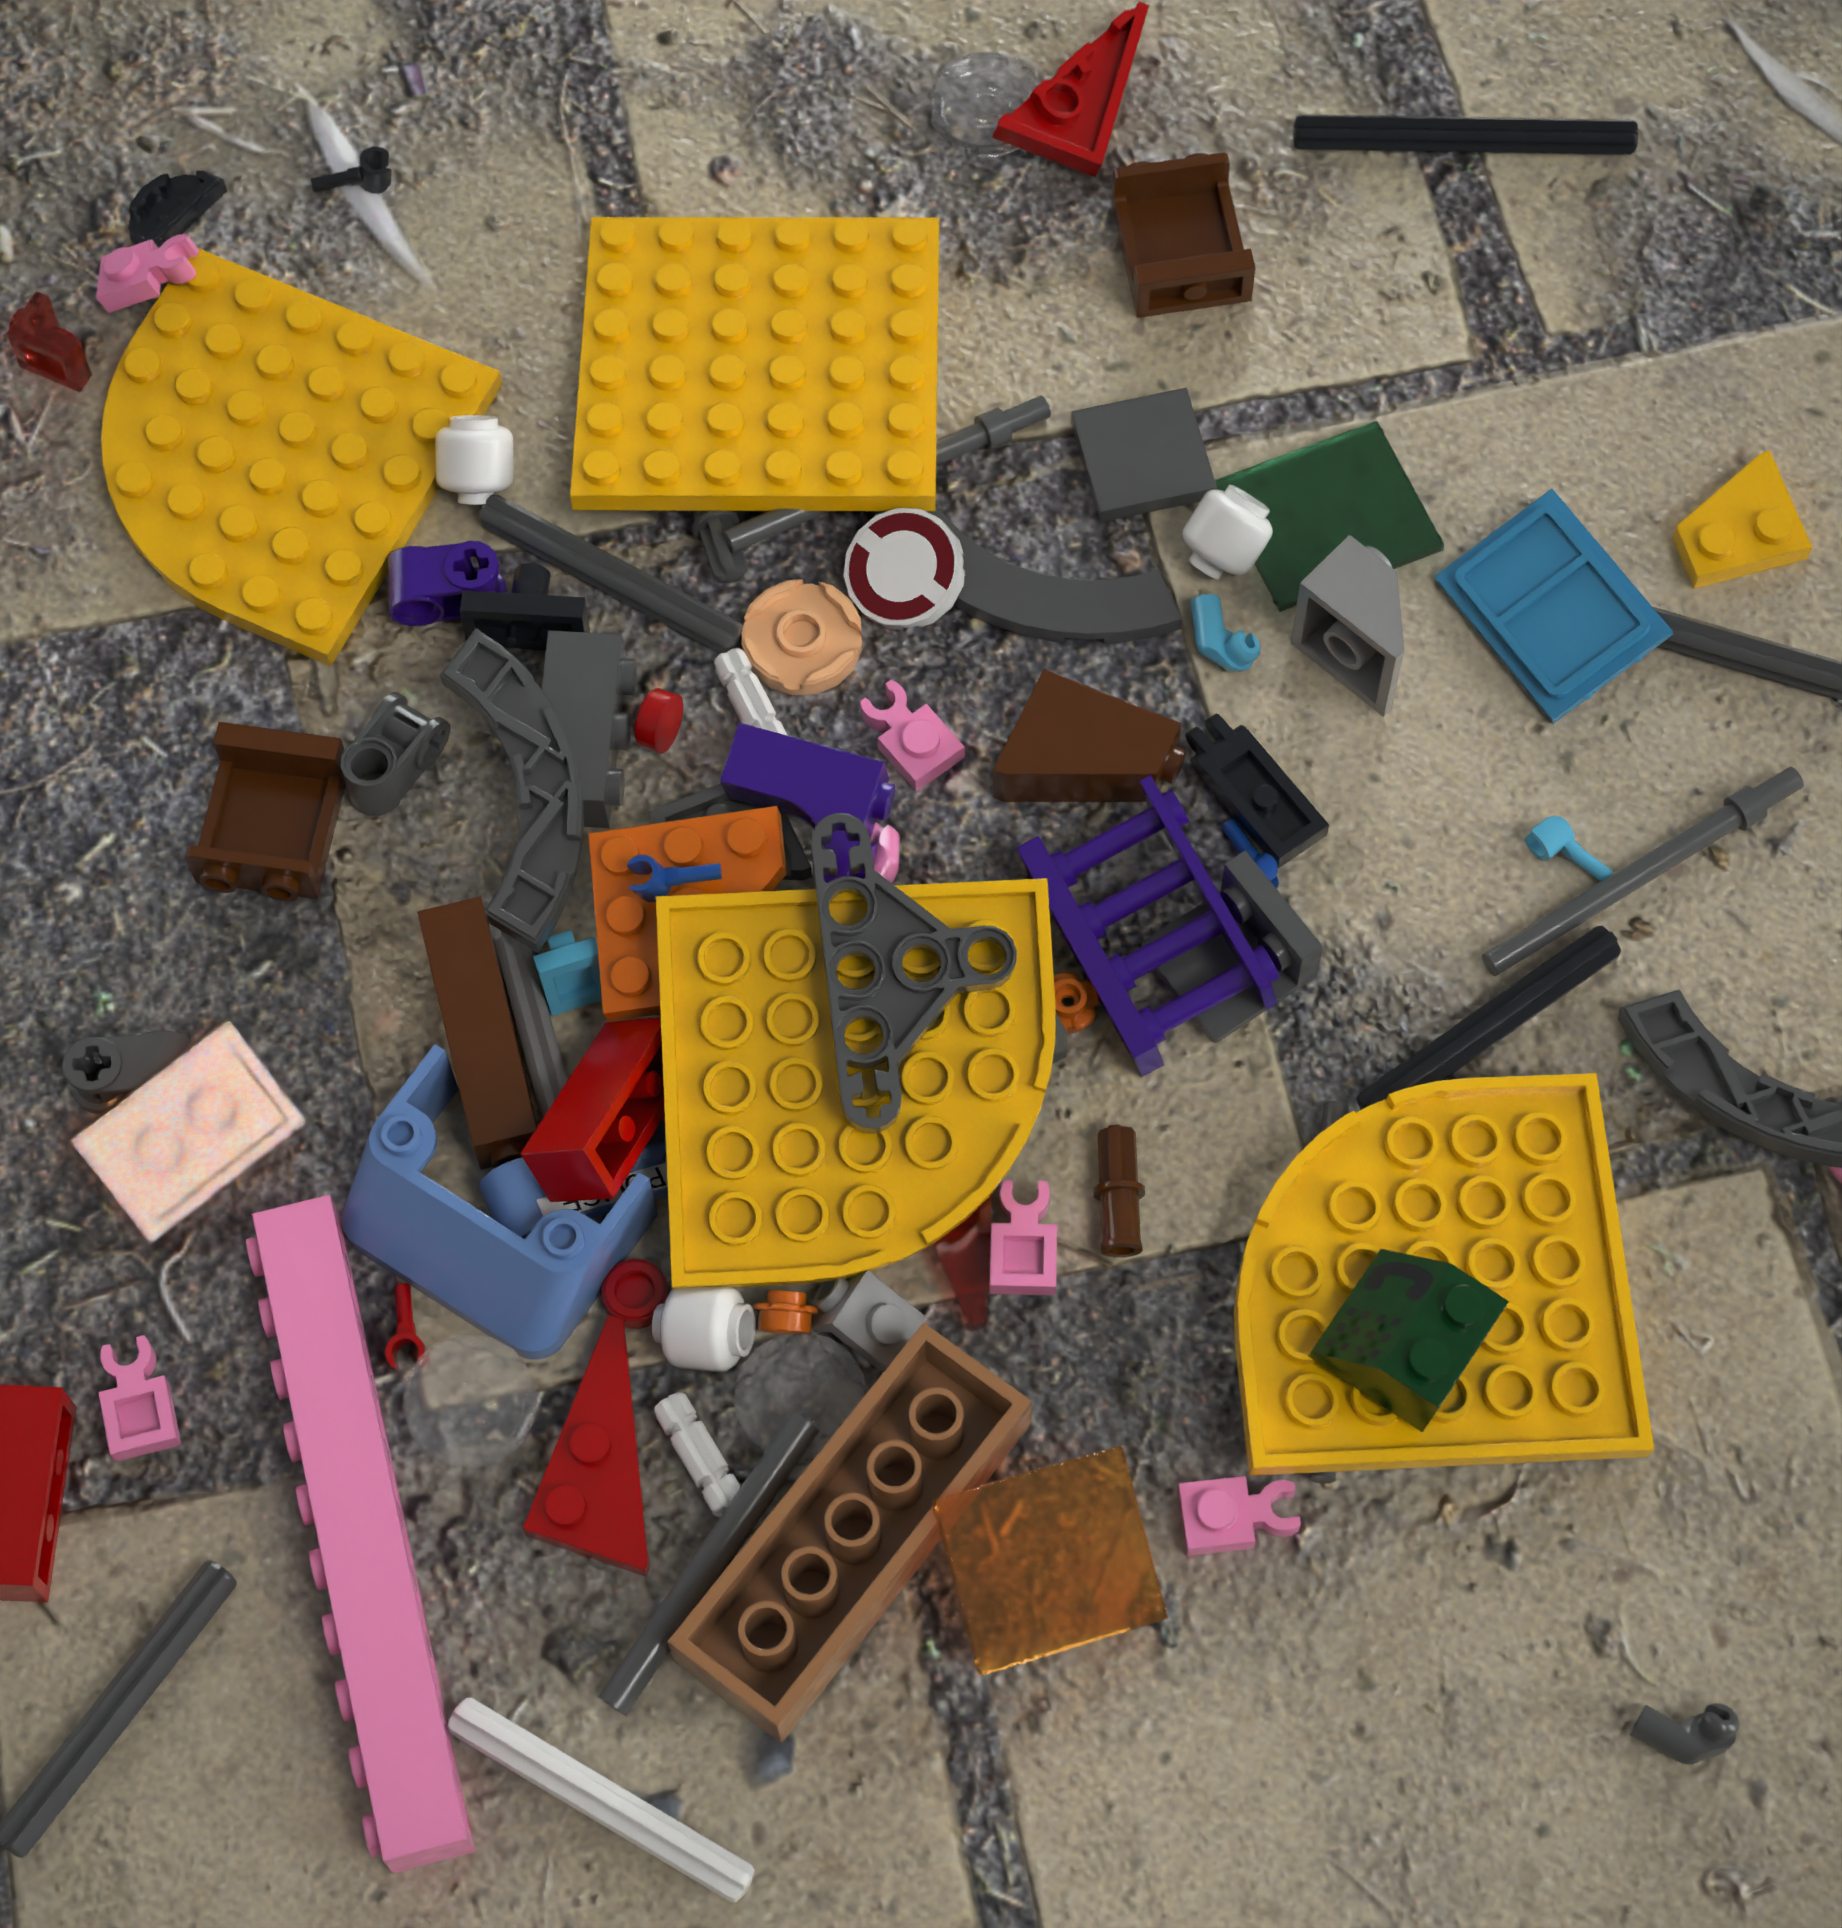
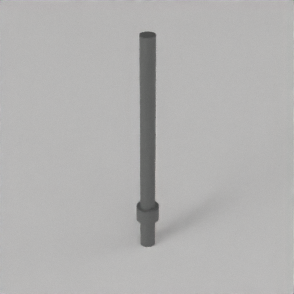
[722,395,1051,553]
[1482,766,1804,976]

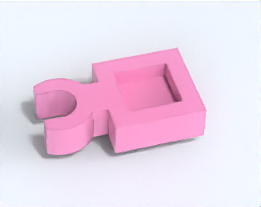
[96,234,199,313]
[860,680,965,792]
[990,1180,1057,1296]
[98,1335,181,1462]
[1177,1476,1301,1556]

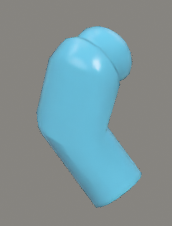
[1191,594,1261,672]

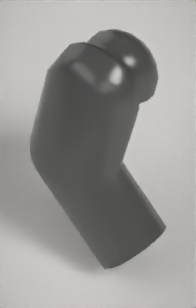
[1630,1703,1739,1764]

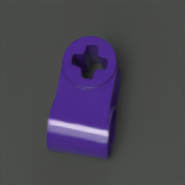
[388,541,508,626]

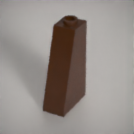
[417,896,538,1170]

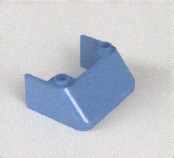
[342,1044,658,1360]

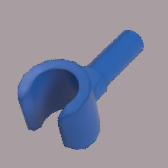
[1222,819,1279,889]
[627,855,722,902]

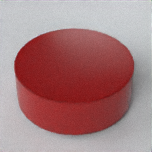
[634,688,684,754]
[602,1259,669,1329]

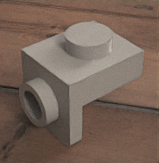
[811,1270,926,1371]

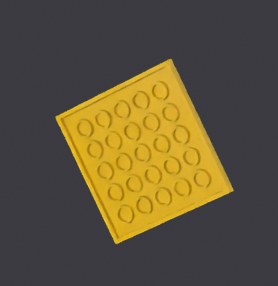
[570,217,940,511]

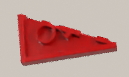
[992,1,1150,177]
[522,1315,650,1577]

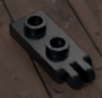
[1185,713,1329,868]

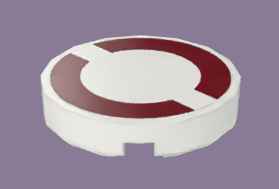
[843,508,965,630]

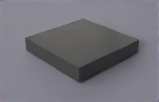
[1071,387,1217,522]

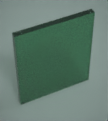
[1215,421,1444,612]

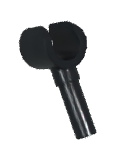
[311,146,391,194]

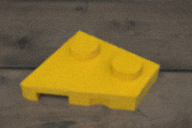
[1672,450,1812,589]

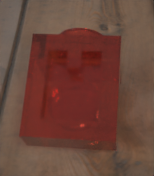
[6,291,92,392]

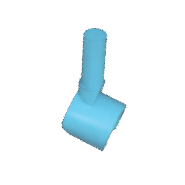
[1525,816,1613,882]

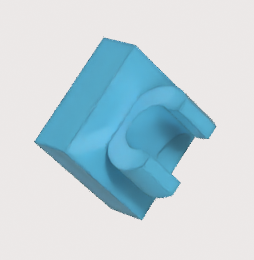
[533,929,602,1016]

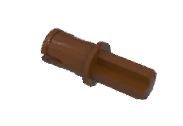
[1093,1125,1145,1258]

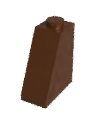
[993,668,1187,802]

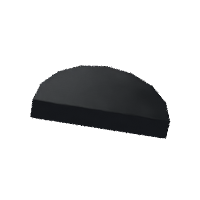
[128,170,227,248]

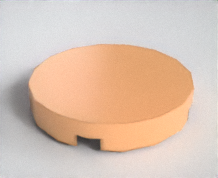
[741,579,862,696]

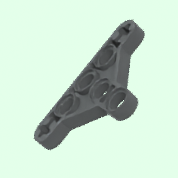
[811,813,1017,1134]

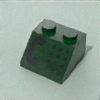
[1309,1249,1509,1432]

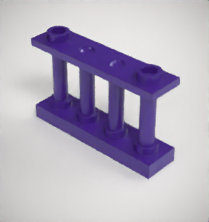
[1016,775,1280,1077]

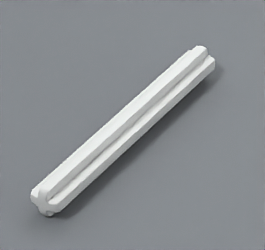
[447,1698,755,1902]

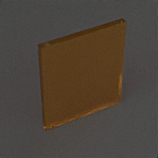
[932,1445,1168,1676]

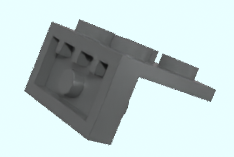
[1141,851,1323,1043]

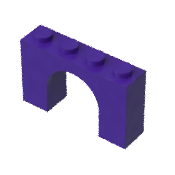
[720,722,895,883]

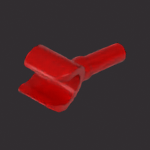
[385,1283,429,1372]

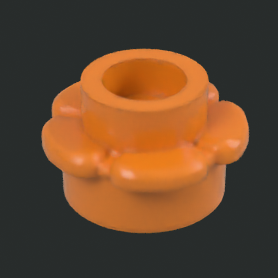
[1054,972,1099,1034]
[753,1290,819,1335]

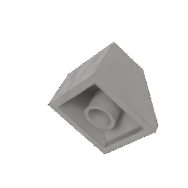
[1291,535,1404,717]

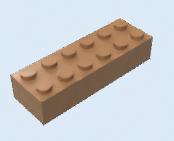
[668,1322,1032,1744]

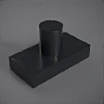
[460,563,590,650]

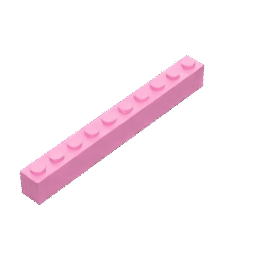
[246,1194,475,1874]

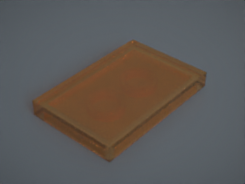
[68,1019,307,1243]

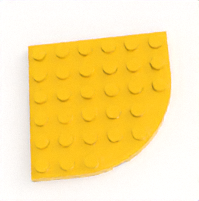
[101,248,503,666]
[656,878,1056,1290]
[1234,1073,1654,1476]

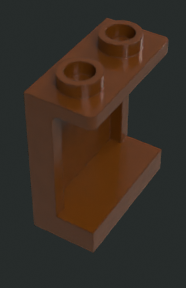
[1111,152,1256,318]
[185,722,346,901]

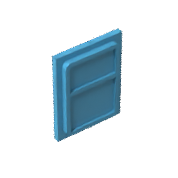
[1434,489,1673,724]

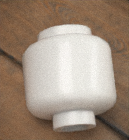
[435,415,514,505]
[1182,485,1273,580]
[652,1286,756,1372]

